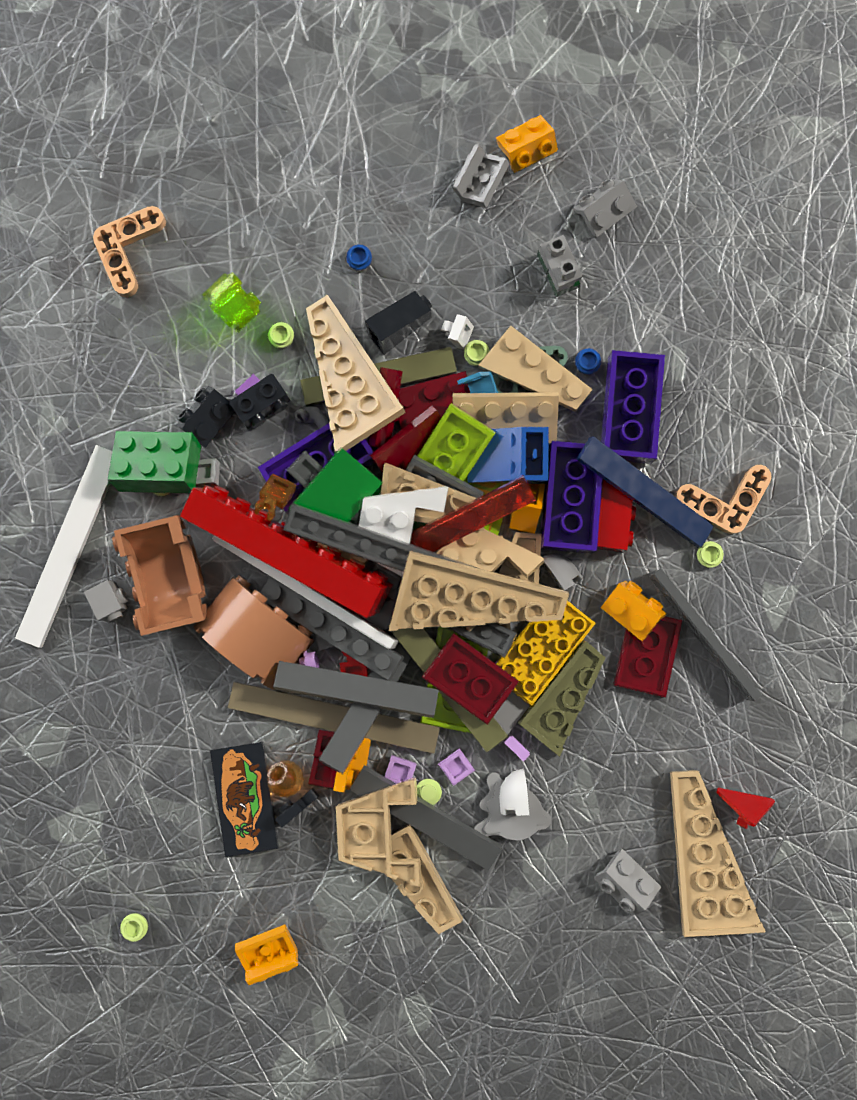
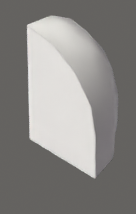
[499,768,529,816]

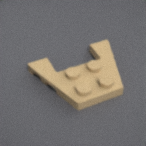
[437,528,544,632]
[336,778,421,886]

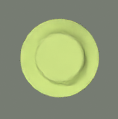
[268,322,294,348]
[464,340,489,366]
[697,541,724,568]
[417,779,442,805]
[120,913,148,942]

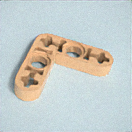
[93,206,166,298]
[674,465,771,534]

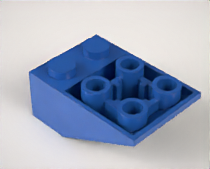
[468,427,549,484]

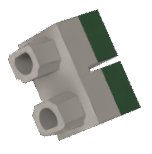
[537,235,583,297]

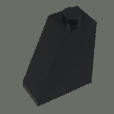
[365,291,432,355]

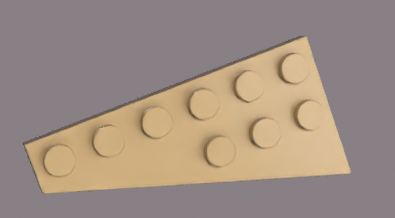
[389,551,569,631]
[670,770,765,937]

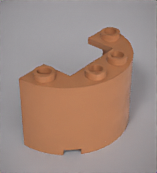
[112,515,207,636]
[193,575,315,690]

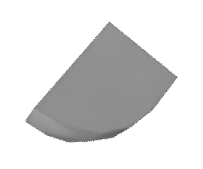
[541,554,583,591]

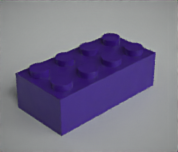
[601,350,665,464]
[257,423,374,514]
[541,441,602,554]

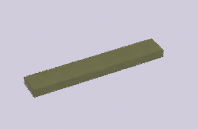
[300,347,457,406]
[388,624,508,752]

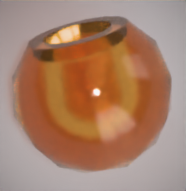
[267,760,304,798]

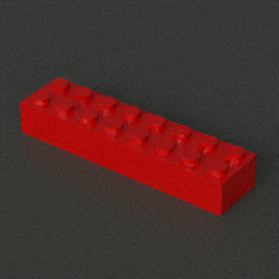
[180,485,394,618]

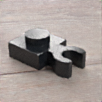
[275,788,320,828]

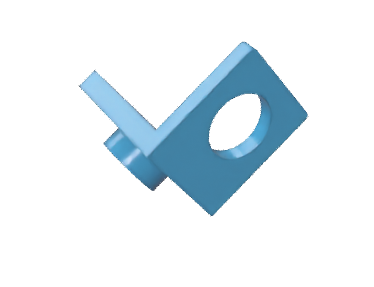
[457,372,498,393]

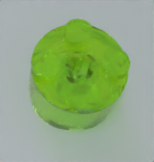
[201,272,261,334]

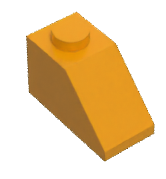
[509,484,545,534]

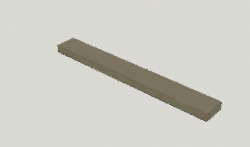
[228,682,440,754]

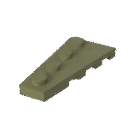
[517,640,606,757]

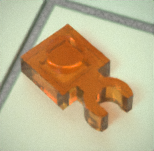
[254,473,296,521]

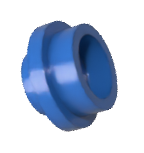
[346,245,372,271]
[575,348,601,375]

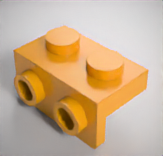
[496,115,558,173]
[600,581,667,641]
[235,924,298,985]

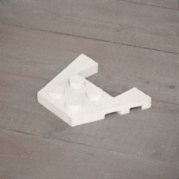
[359,486,449,577]

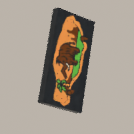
[210,741,279,857]

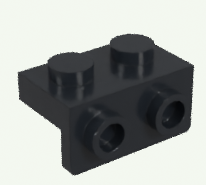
[229,374,291,429]
[176,386,235,448]

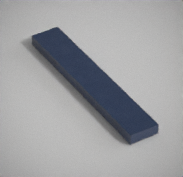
[576,436,714,548]

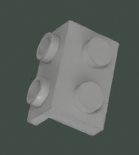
[453,144,509,208]
[573,178,637,237]
[594,849,661,915]

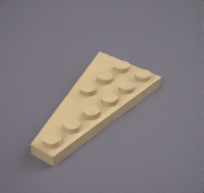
[306,295,406,452]

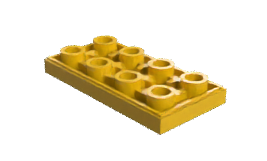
[496,601,596,706]

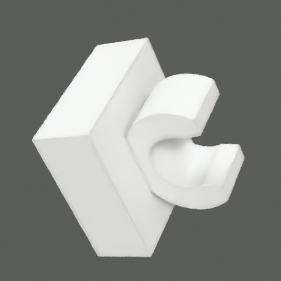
[441,314,474,350]

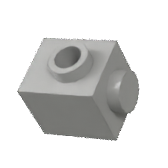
[84,580,128,623]

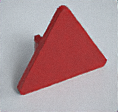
[716,788,775,829]

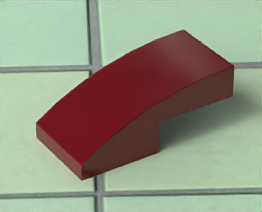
[308,730,337,790]

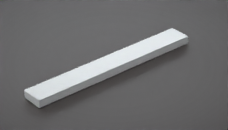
[15,445,112,648]
[212,535,399,649]

